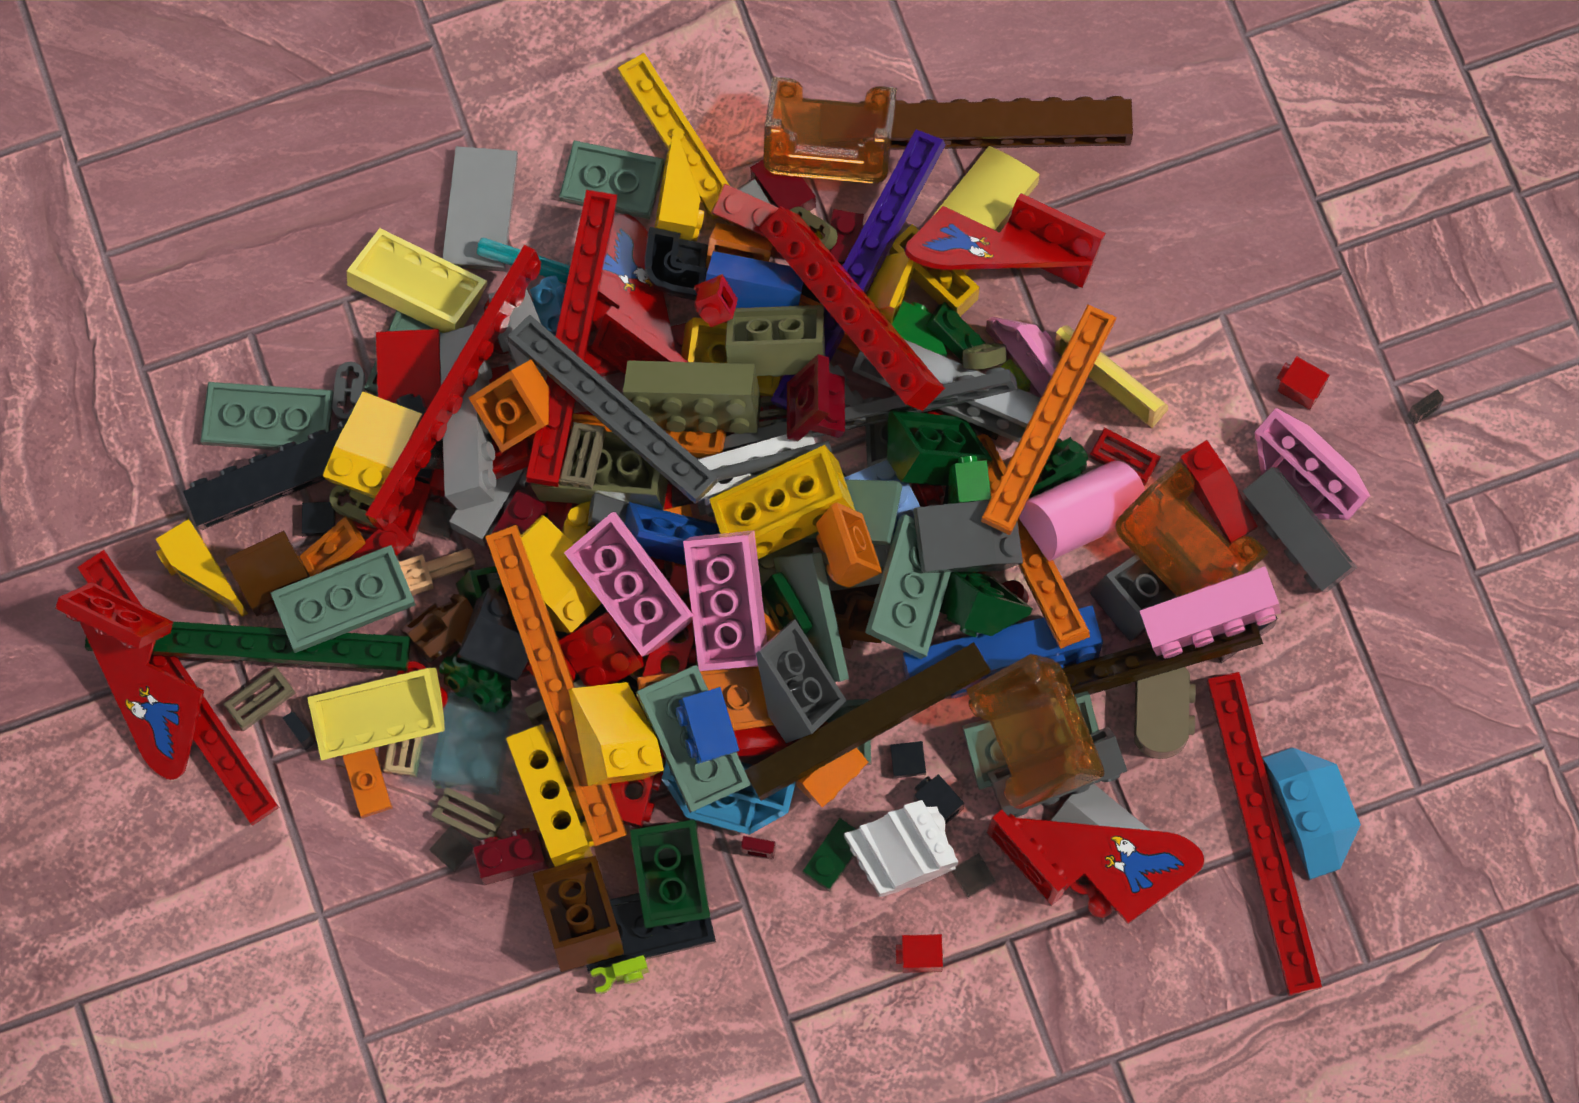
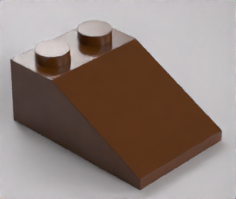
[225,531,309,616]
[533,855,624,972]

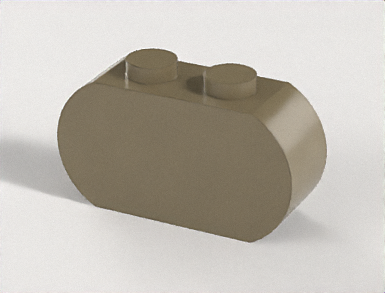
[1134,667,1196,759]

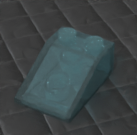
[431,692,513,795]

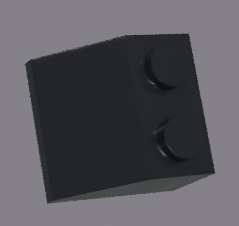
[457,588,529,681]

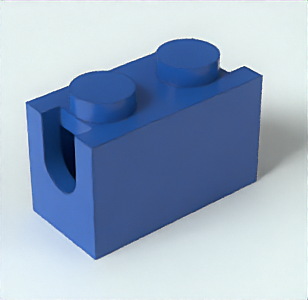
[675,687,739,764]

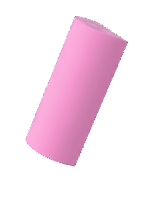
[1019,461,1146,561]
[564,512,693,656]

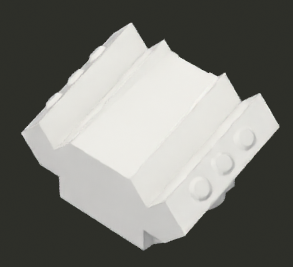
[844,800,958,897]

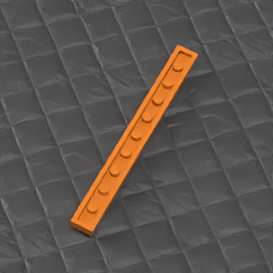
[485,525,627,846]

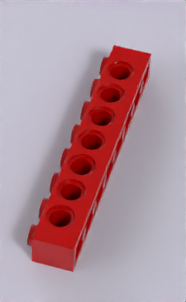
[759,206,945,411]
[610,565,697,828]

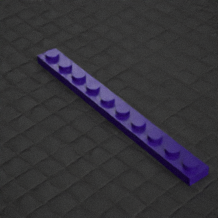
[771,129,946,410]

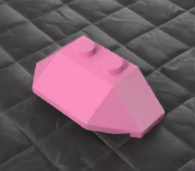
[986,317,1062,398]
[1255,408,1370,520]

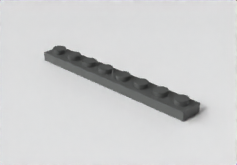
[507,315,718,504]

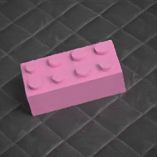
[683,530,767,671]
[1140,566,1281,659]

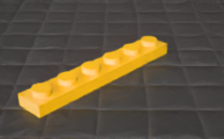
[618,53,730,220]

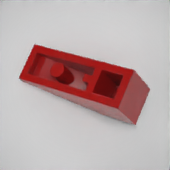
[1177,440,1258,544]

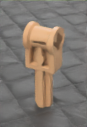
[398,548,475,596]

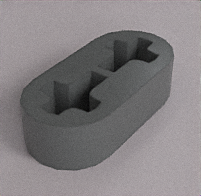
[332,362,366,421]

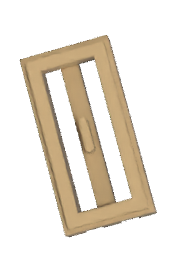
[384,736,424,777]

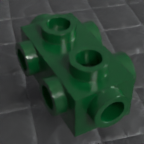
[1029,437,1088,498]
[439,648,512,713]

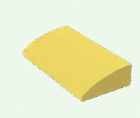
[931,146,1040,274]
[347,228,487,333]
[1055,325,1168,428]
[307,668,445,760]

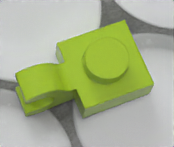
[590,955,649,994]

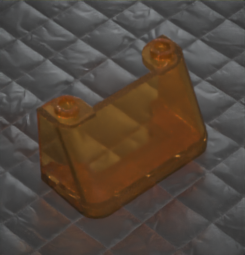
[763,76,897,183]
[1115,461,1269,597]
[966,654,1105,809]

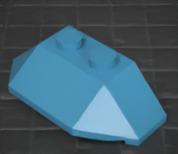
[1262,747,1361,880]
[662,761,796,835]

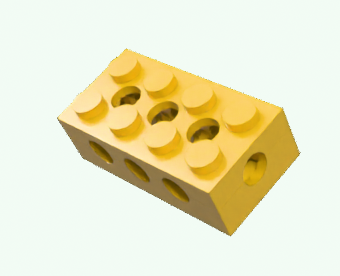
[709,445,856,559]
[506,724,595,867]

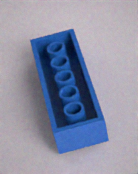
[902,605,1103,698]

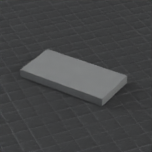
[442,146,518,271]

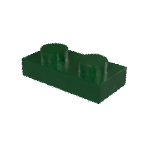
[926,302,986,362]
[761,572,813,634]
[803,818,857,891]

